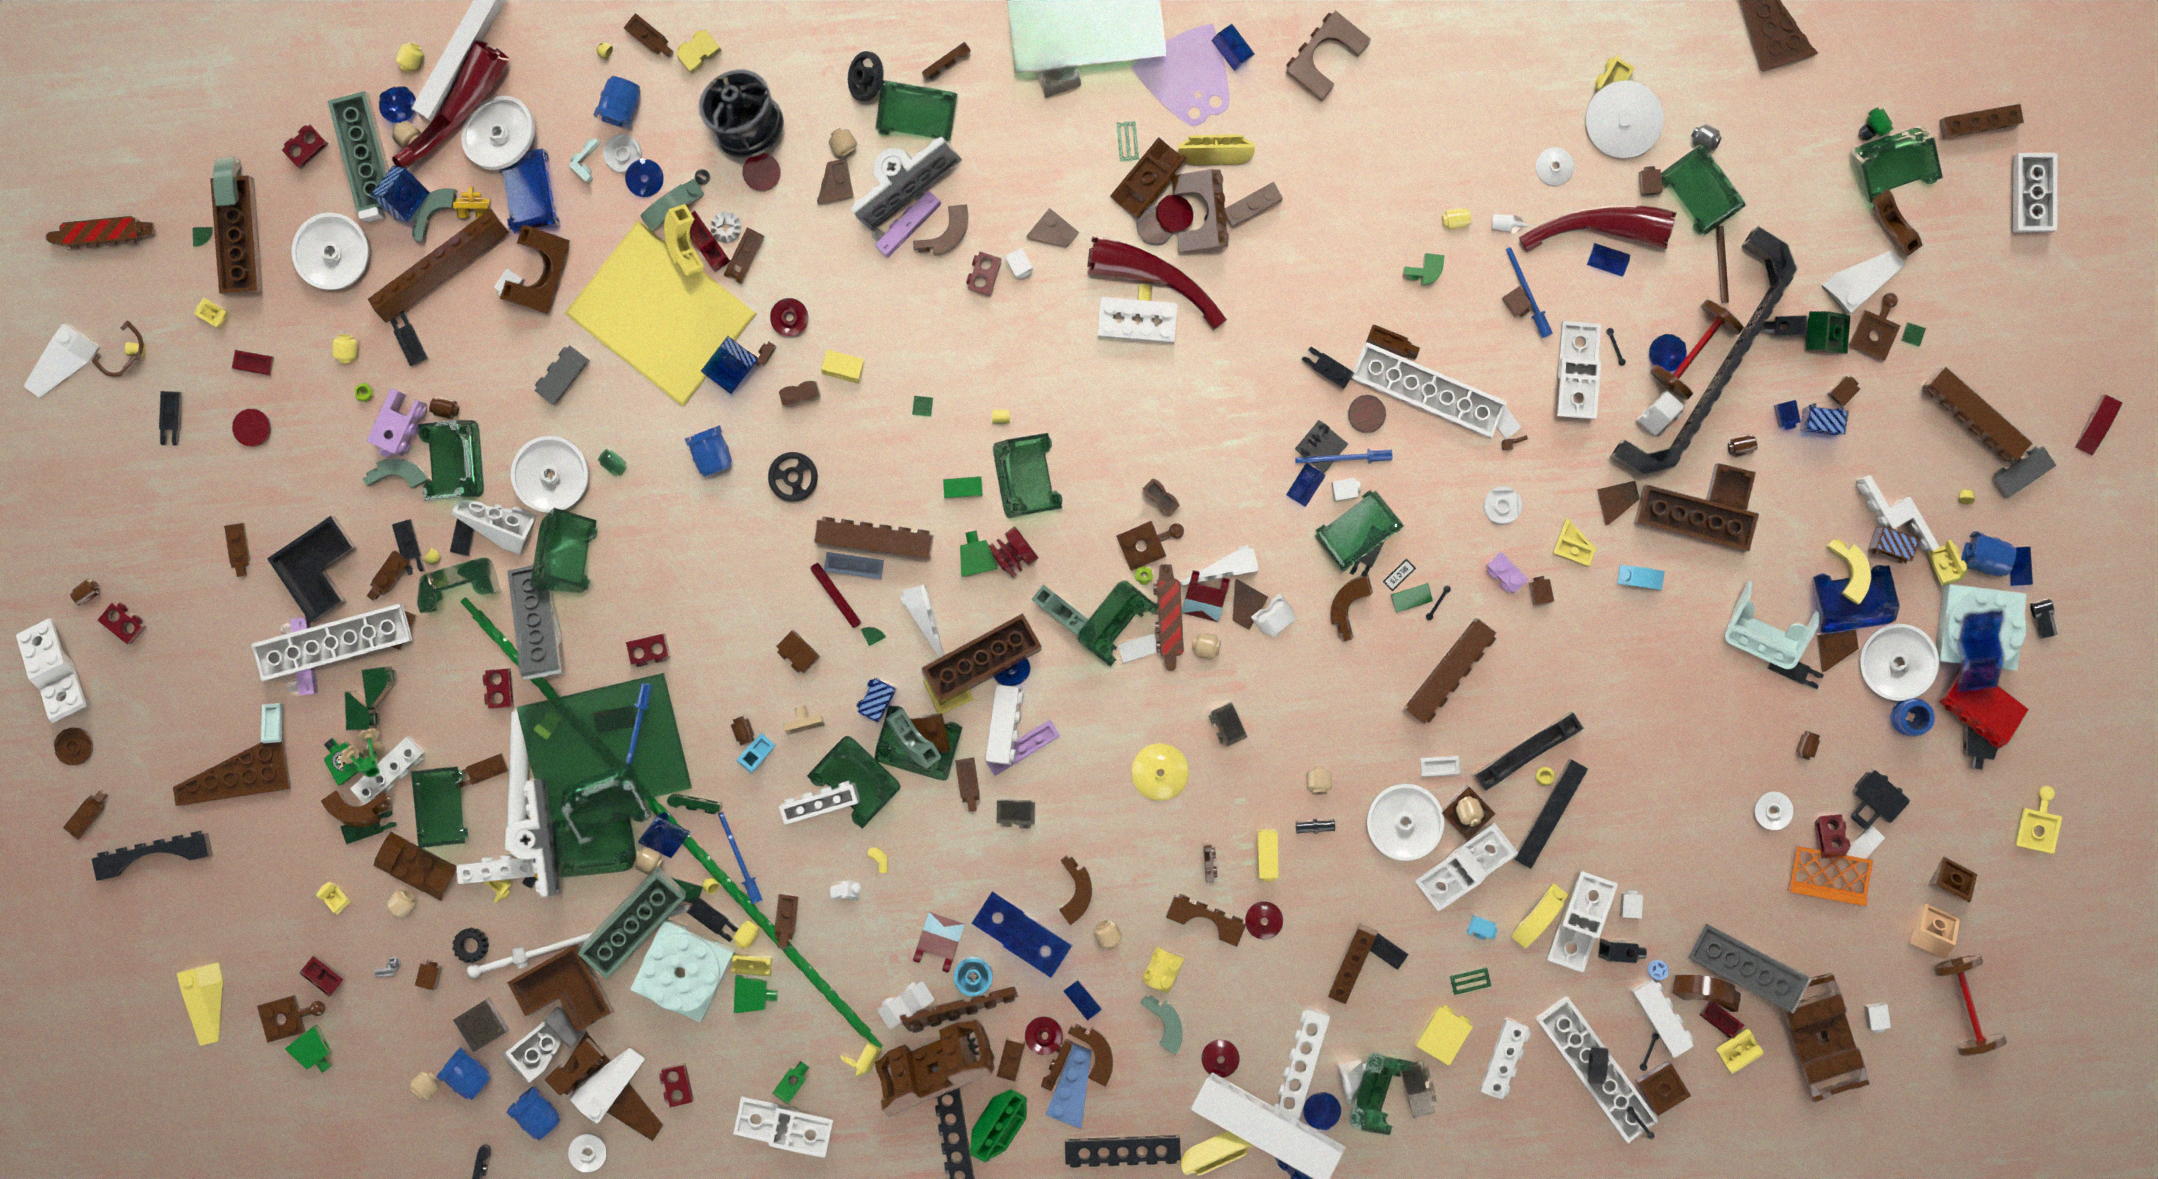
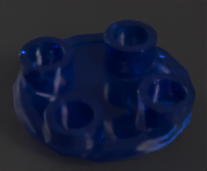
[379,86,416,123]
[1649,334,1687,372]
[1303,1092,1341,1130]

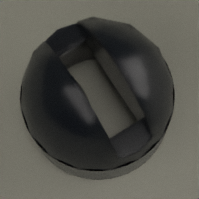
[1859,123,1876,140]
[694,169,710,185]

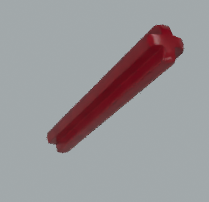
[810,563,861,628]

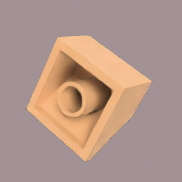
[1910,903,1960,959]

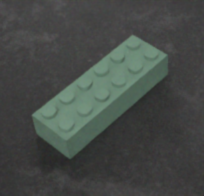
[328,91,398,213]
[578,866,686,979]

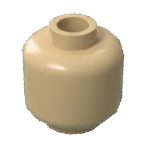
[392,121,421,148]
[829,128,857,158]
[1192,632,1221,659]
[1306,766,1332,795]
[1456,796,1484,827]
[633,847,663,875]
[387,889,416,918]
[1094,920,1122,950]
[410,1072,439,1101]

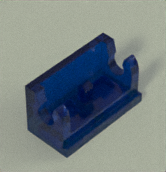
[1211,24,1255,71]

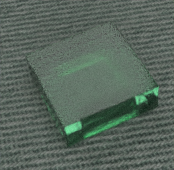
[1901,322,1926,347]
[912,396,933,417]

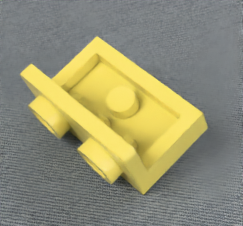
[1595,55,1635,92]
[1926,539,1967,586]
[1142,947,1184,994]
[1716,1029,1764,1074]

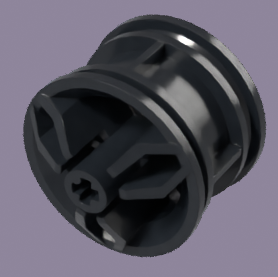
[699,70,784,158]

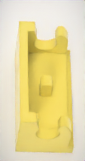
[821,350,864,384]
[731,954,772,977]

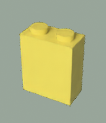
[1257,829,1279,882]
[1415,1004,1473,1066]

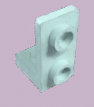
[569,138,601,183]

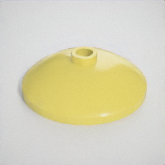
[1131,743,1189,801]

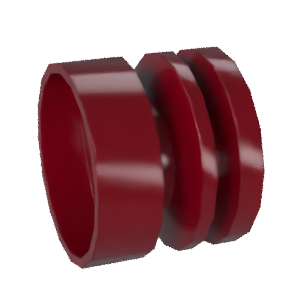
[989,526,1039,577]

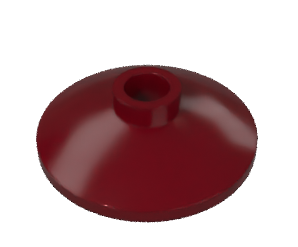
[770,298,808,336]
[1245,901,1283,940]
[1025,1017,1063,1055]
[1201,1039,1240,1078]

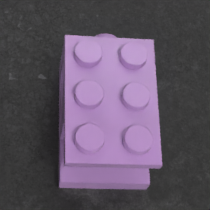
[367,389,427,458]

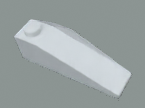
[1822,250,1905,315]
[24,323,100,398]
[451,499,537,555]
[1181,545,1259,585]
[901,585,944,658]
[503,1006,571,1083]
[569,1048,645,1124]
[1338,1059,1368,1105]

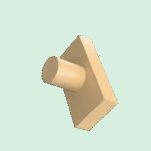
[784,705,825,735]

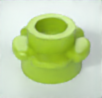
[354,383,373,402]
[1135,566,1154,585]

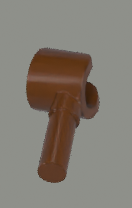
[1502,435,1528,450]

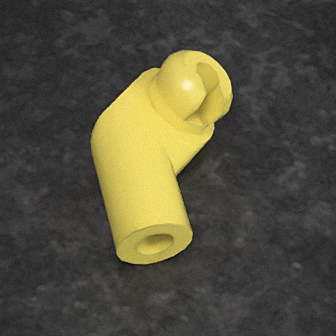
[867,847,888,873]

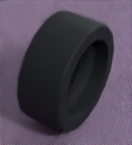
[1588,1046,1609,1084]

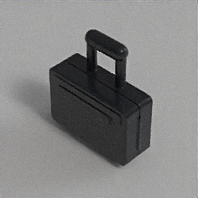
[1851,770,1910,830]

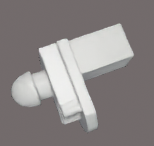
[830,881,861,901]

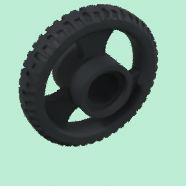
[847,51,884,101]
[768,452,818,502]

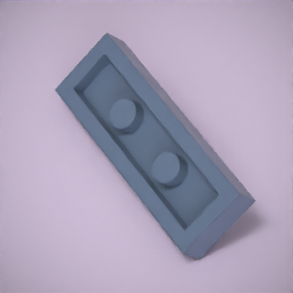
[824,552,884,579]

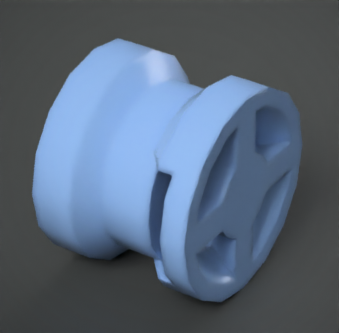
[1647,960,1669,980]

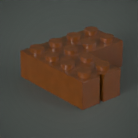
[507,944,615,1031]

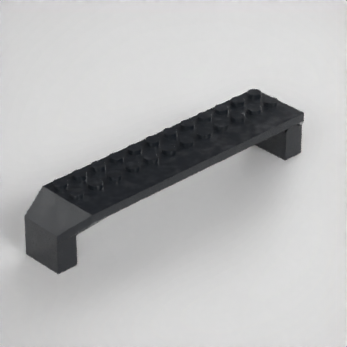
[1610,226,1797,475]

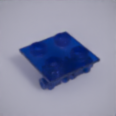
[638,812,690,858]

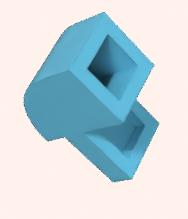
[1617,565,1665,590]
[736,733,775,773]

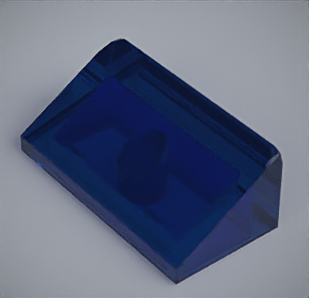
[1587,243,1630,277]
[1286,463,1326,507]
[2010,546,2033,586]
[1063,979,1102,1021]

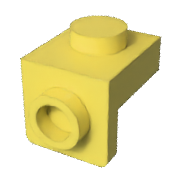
[193,297,226,328]
[484,879,512,903]
[316,882,351,915]

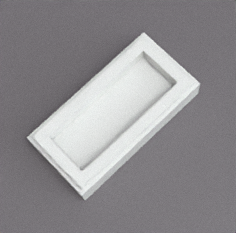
[358,207,386,223]
[1496,397,1521,439]
[1117,633,1157,663]
[1420,756,1460,777]
[1846,825,1885,866]

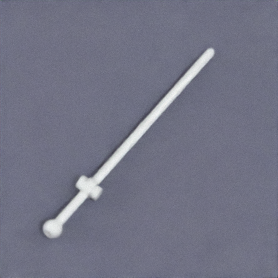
[467,905,689,979]

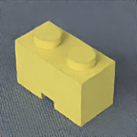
[676,29,721,73]

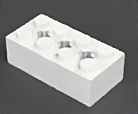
[2013,153,2057,233]
[1098,297,1178,343]

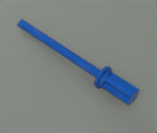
[1506,247,1553,338]
[1295,449,1393,464]
[623,683,652,778]
[718,812,763,904]

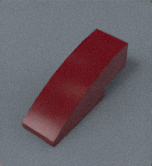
[690,211,730,272]
[2075,394,2123,455]

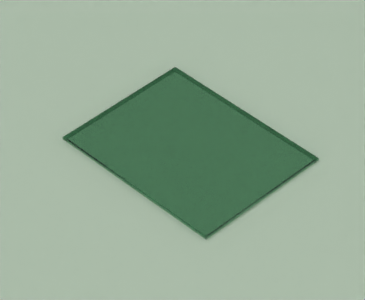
[1007,0,1167,73]
[516,673,692,821]

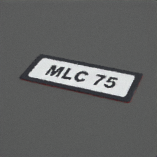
[1383,559,1416,591]

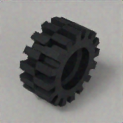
[452,927,489,963]

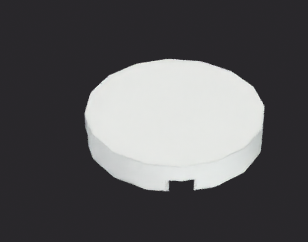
[603,134,642,173]
[1483,486,1522,525]

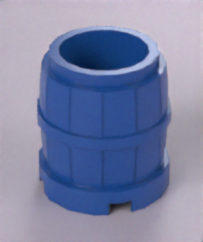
[593,76,641,128]
[685,425,732,477]
[1962,531,2016,577]
[1890,698,1935,737]
[436,1047,491,1100]
[506,1086,561,1140]

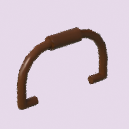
[91,321,144,377]

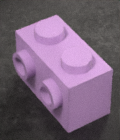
[1486,552,1529,593]

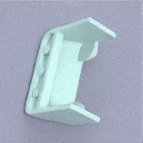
[1725,581,1819,669]

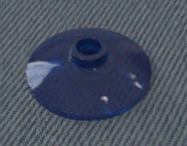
[625,159,664,197]
[994,659,1031,686]

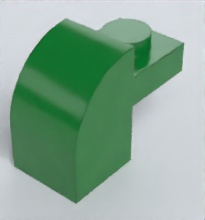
[1402,253,1445,285]

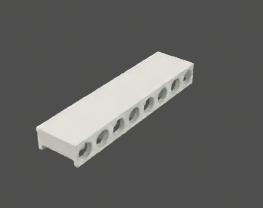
[412,0,505,122]
[1351,342,1507,438]
[251,604,413,681]
[1536,996,1659,1144]
[1191,1073,1346,1179]

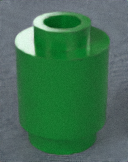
[1867,107,1893,137]

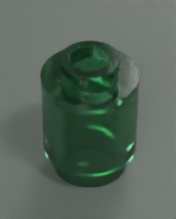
[598,449,627,476]

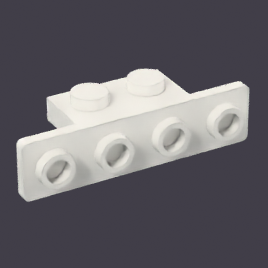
[457,855,535,884]

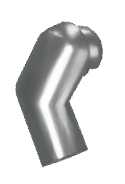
[375,956,400,978]

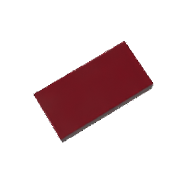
[232,350,274,376]

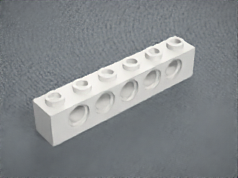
[1274,1008,1330,1121]

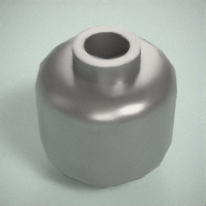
[1691,124,1722,152]

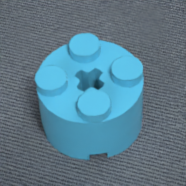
[954,956,993,997]

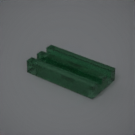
[1117,121,1139,161]
[1449,967,1492,995]

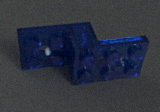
[1957,609,2005,692]
[971,891,1072,978]

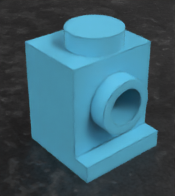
[1466,915,1498,940]

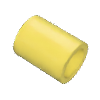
[1138,284,1152,301]
[125,342,146,357]
[992,410,1010,423]

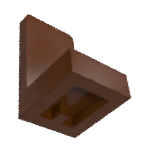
[732,341,777,367]

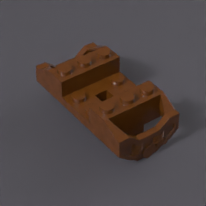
[1781,973,1870,1102]
[875,1019,995,1116]

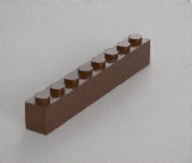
[368,209,509,323]

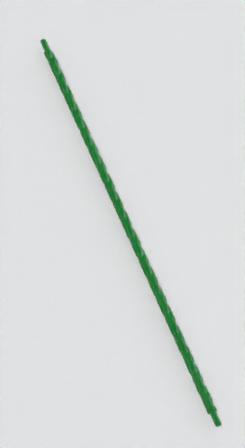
[460,597,883,1048]

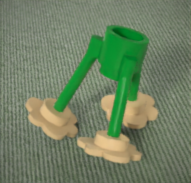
[339,728,385,778]

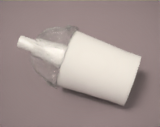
[1492,214,1528,233]

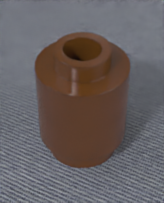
[429,397,459,420]
[1728,434,1758,457]
[70,579,100,606]
[731,716,755,746]
[1796,731,1820,760]

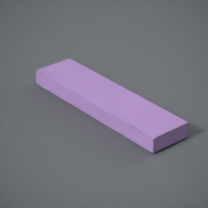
[985,720,1060,776]

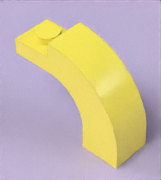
[664,204,704,276]
[1827,539,1871,605]
[1510,883,1568,949]

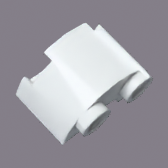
[1251,593,1295,637]

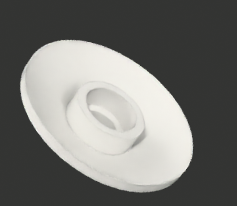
[1536,147,1574,186]
[1755,792,1793,830]
[568,1134,607,1173]

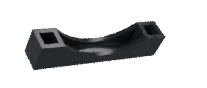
[1474,712,1584,791]
[1513,758,1588,869]
[91,830,213,881]

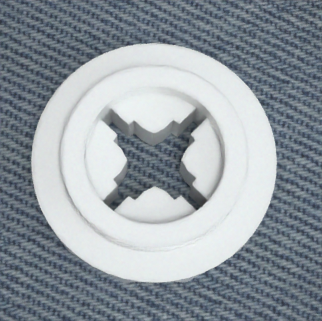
[710,212,741,243]

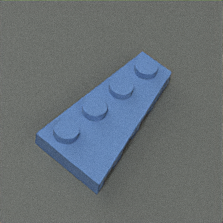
[1046,1043,1092,1129]

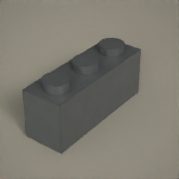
[534,345,590,405]
[1991,446,2057,498]

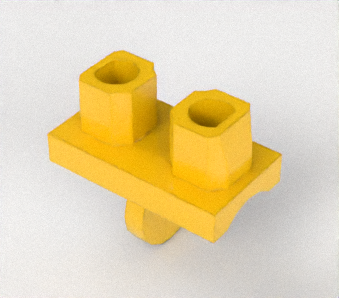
[453,187,491,218]

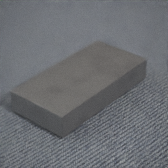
[543,1006,584,1048]

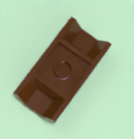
[1110,137,1187,218]
[373,831,457,901]

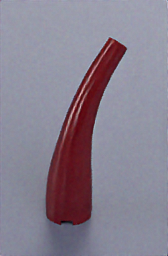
[392,40,509,170]
[1519,205,1677,252]
[1087,236,1227,330]

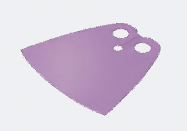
[1131,23,1229,126]

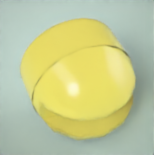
[596,42,613,59]
[1959,488,1975,505]
[423,548,440,565]
[702,878,719,895]

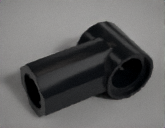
[2030,598,2058,638]

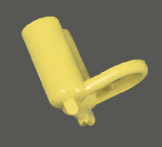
[840,1043,882,1077]

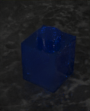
[1774,400,1801,430]

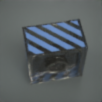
[453,998,509,1053]

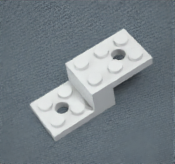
[1557,321,1601,419]
[1856,475,1939,551]
[16,618,86,723]
[1415,822,1518,912]
[1546,871,1618,973]
[733,1096,834,1158]

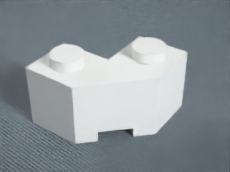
[1636,391,1684,436]
[877,981,935,1029]

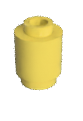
[1442,208,1471,230]
[733,920,760,949]

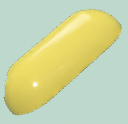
[1178,134,1255,165]
[1181,1131,1254,1176]

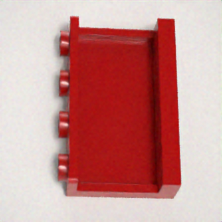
[1939,664,2029,749]

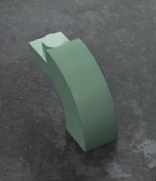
[213,157,241,206]
[640,179,704,231]
[410,188,458,243]
[363,459,431,488]
[1032,584,1094,639]
[886,708,942,769]
[1141,995,1182,1055]

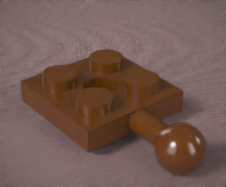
[1848,293,1901,361]
[1116,521,1184,571]
[257,995,325,1043]

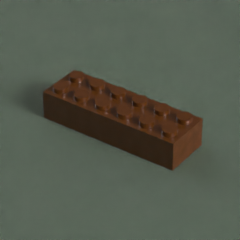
[210,175,262,295]
[1922,366,2033,462]
[1634,485,1759,551]
[814,516,934,558]
[922,613,1042,705]
[1404,618,1496,724]

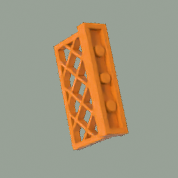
[1787,846,1873,906]

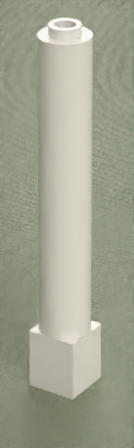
[505,708,531,850]

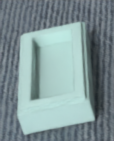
[261,703,283,743]

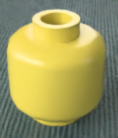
[395,42,424,72]
[332,334,358,363]

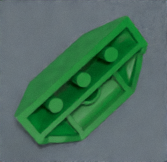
[970,1089,1027,1163]

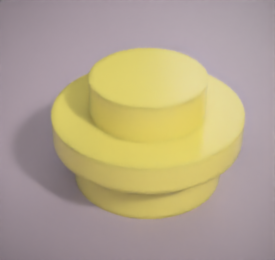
[1535,767,1555,786]

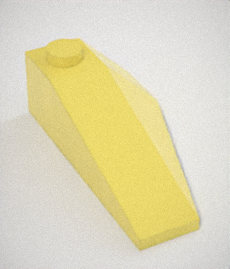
[177,962,224,1046]

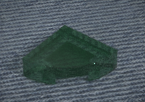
[193,227,213,247]
[860,627,886,646]

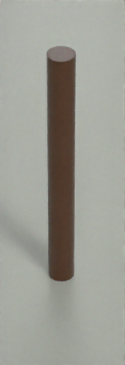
[1716,226,1729,303]

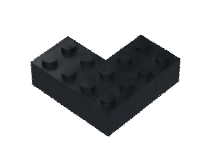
[267,516,356,622]

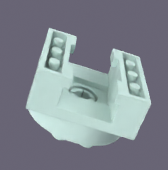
[1936,584,2027,670]
[630,918,736,1022]

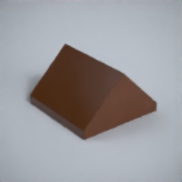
[1929,857,1978,903]

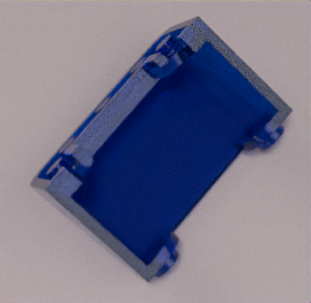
[499,148,561,234]
[1812,565,1900,633]

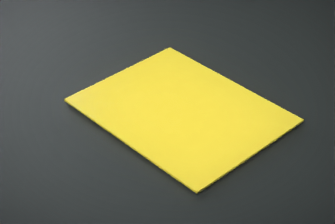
[565,221,756,407]

